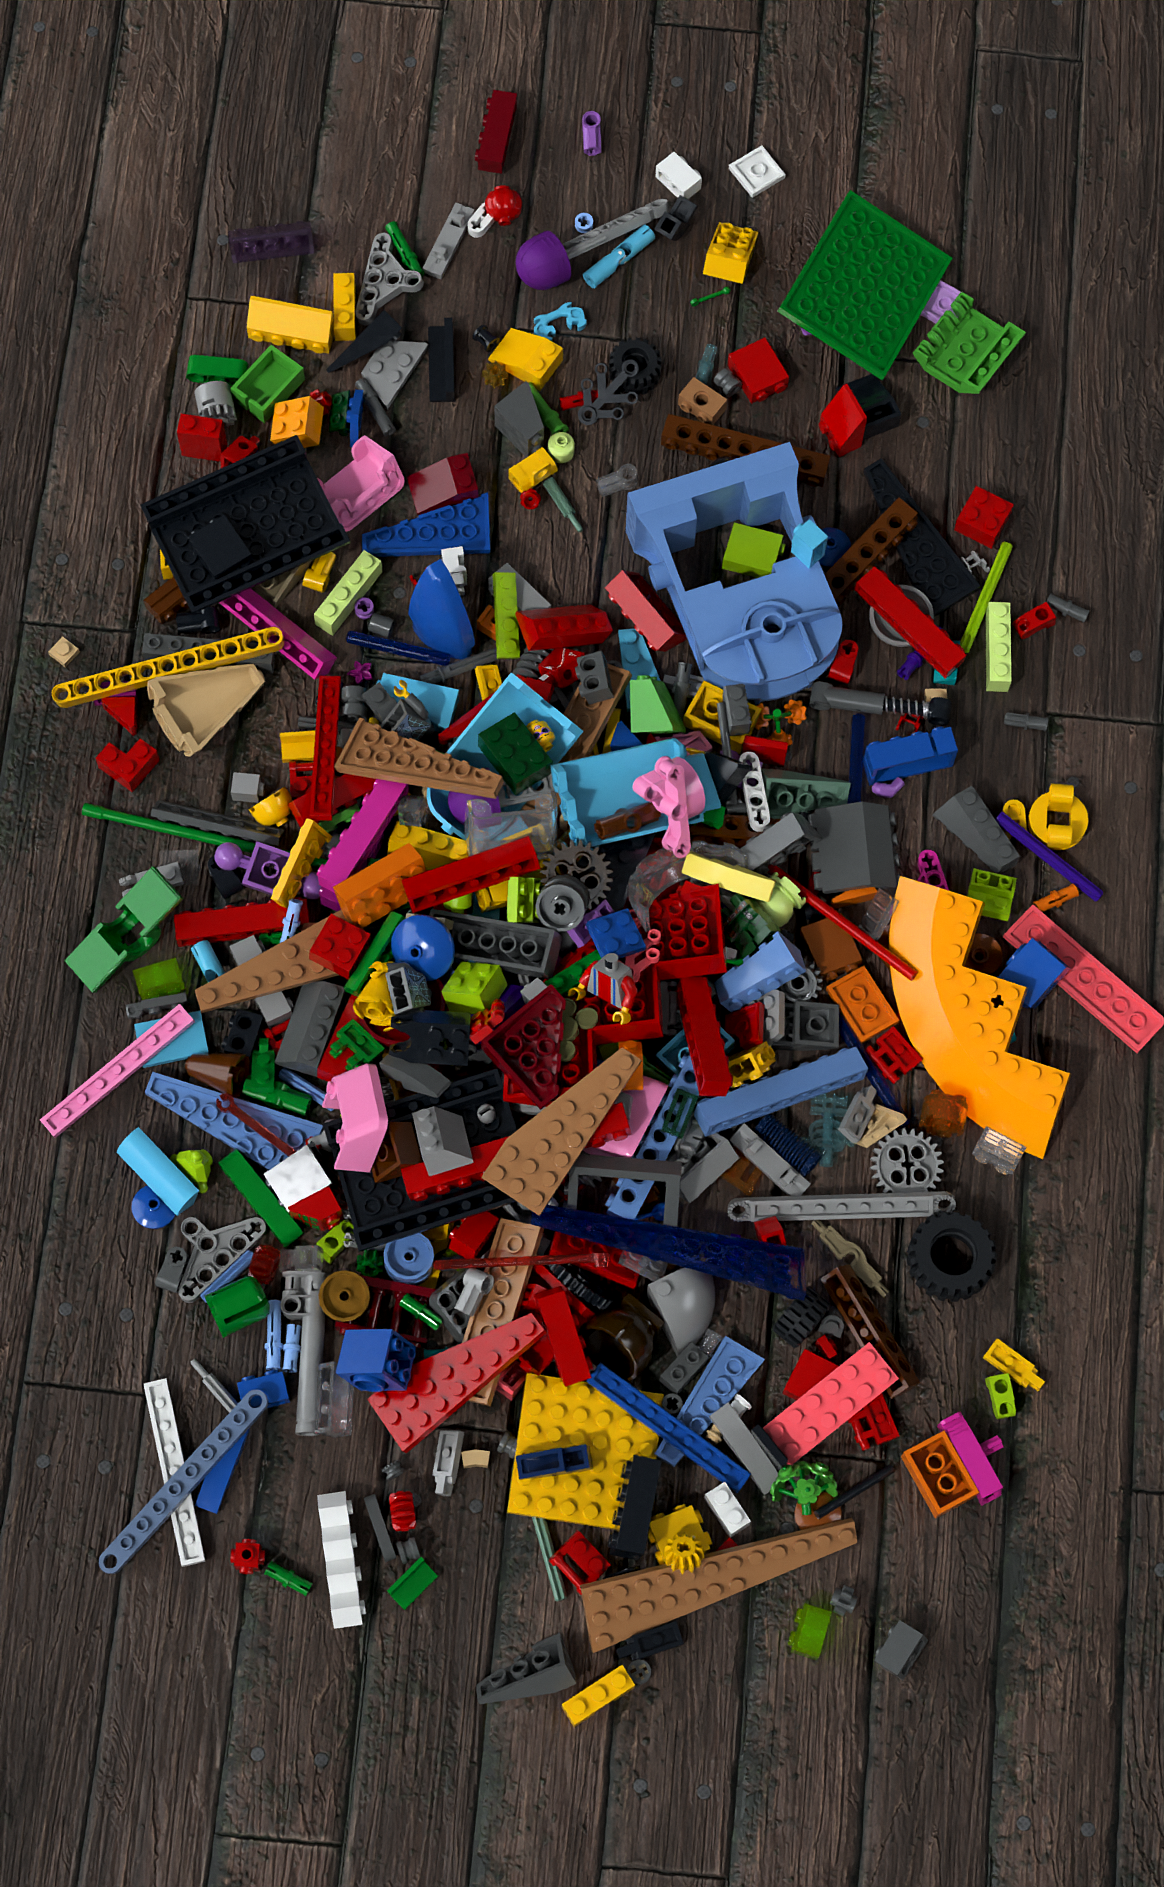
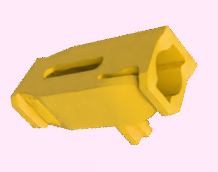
[475,866,561,913]

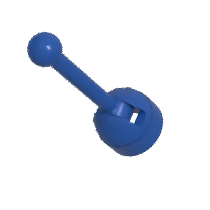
[614,1202,665,1227]

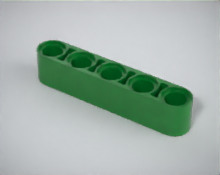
[218,1149,303,1248]

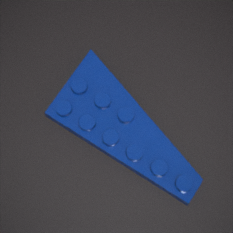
[362,492,490,557]

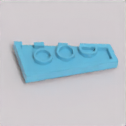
[618,628,661,712]

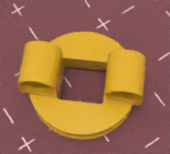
[1028,783,1088,850]

